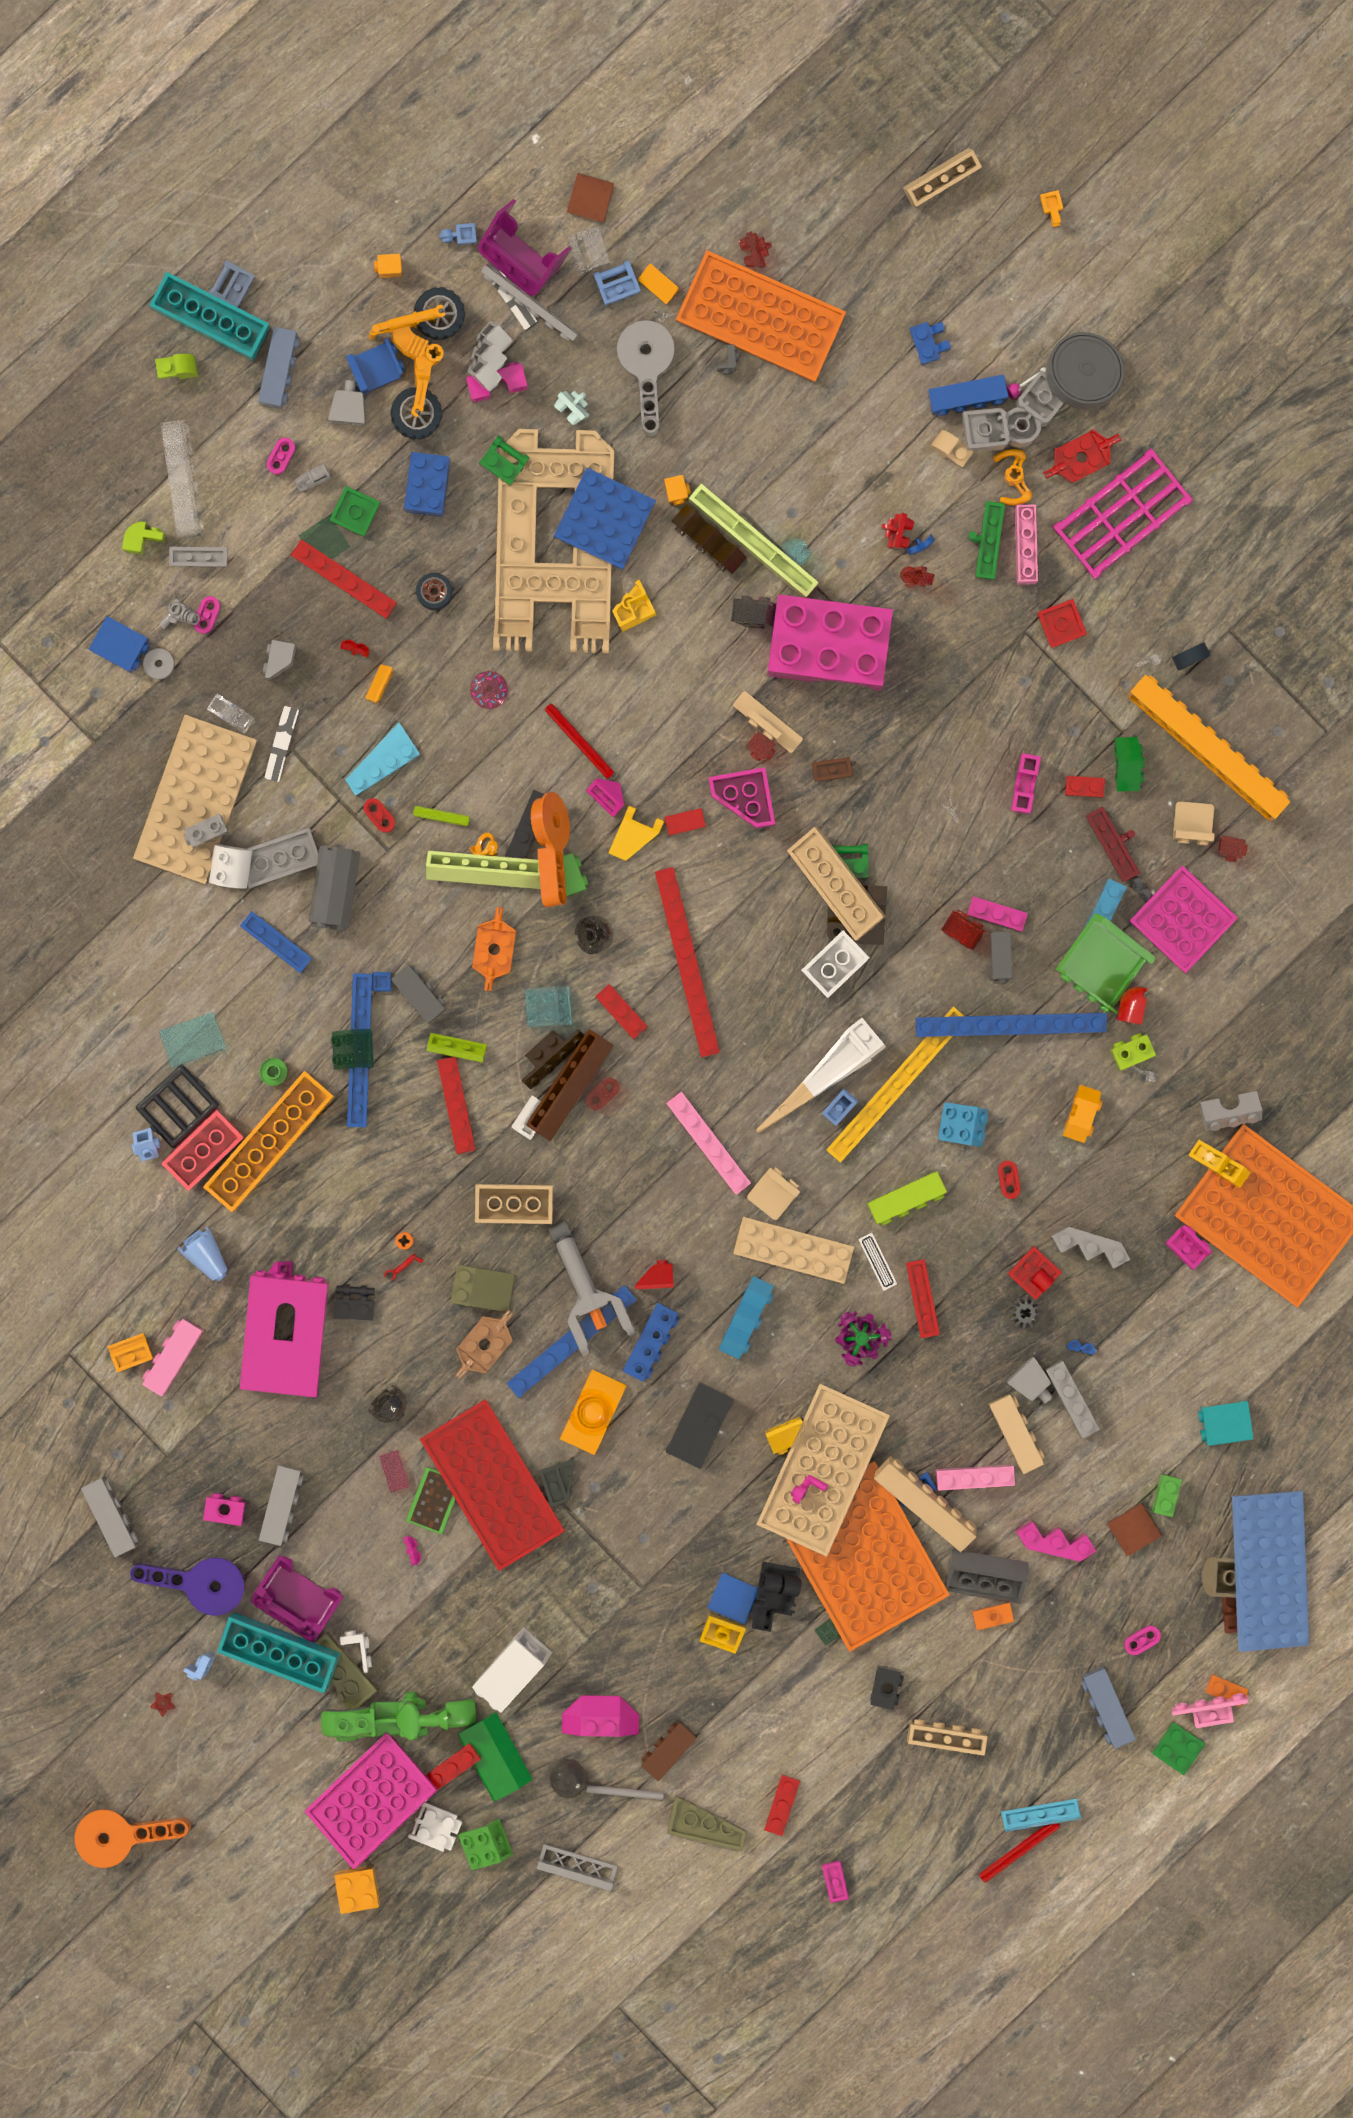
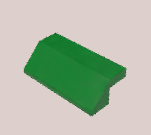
[457,1712,533,1802]

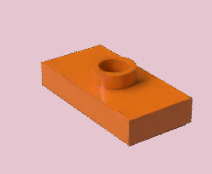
[972,1602,1014,1630]

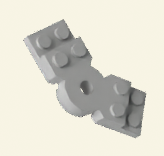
[962,370,1064,451]

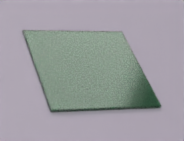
[298,515,350,559]

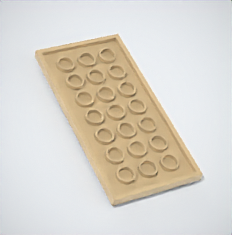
[133,715,257,885]
[756,1384,890,1557]

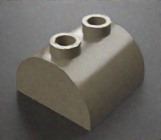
[1202,1557,1236,1598]

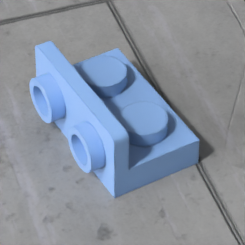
[183,1651,216,1681]

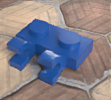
[909,322,951,365]

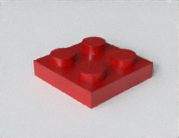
[1037,599,1087,649]

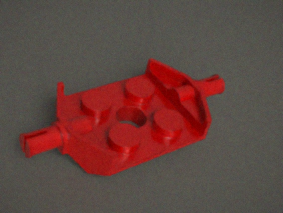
[1043,429,1121,484]

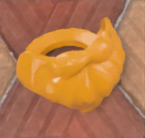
[470,833,498,856]

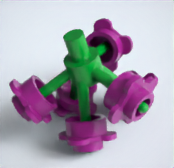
[835,1311,892,1367]

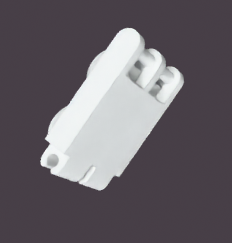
[408,1802,463,1852]

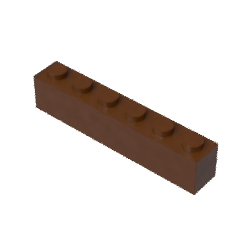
[526,1029,614,1142]

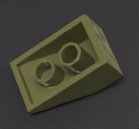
[450,1264,515,1312]

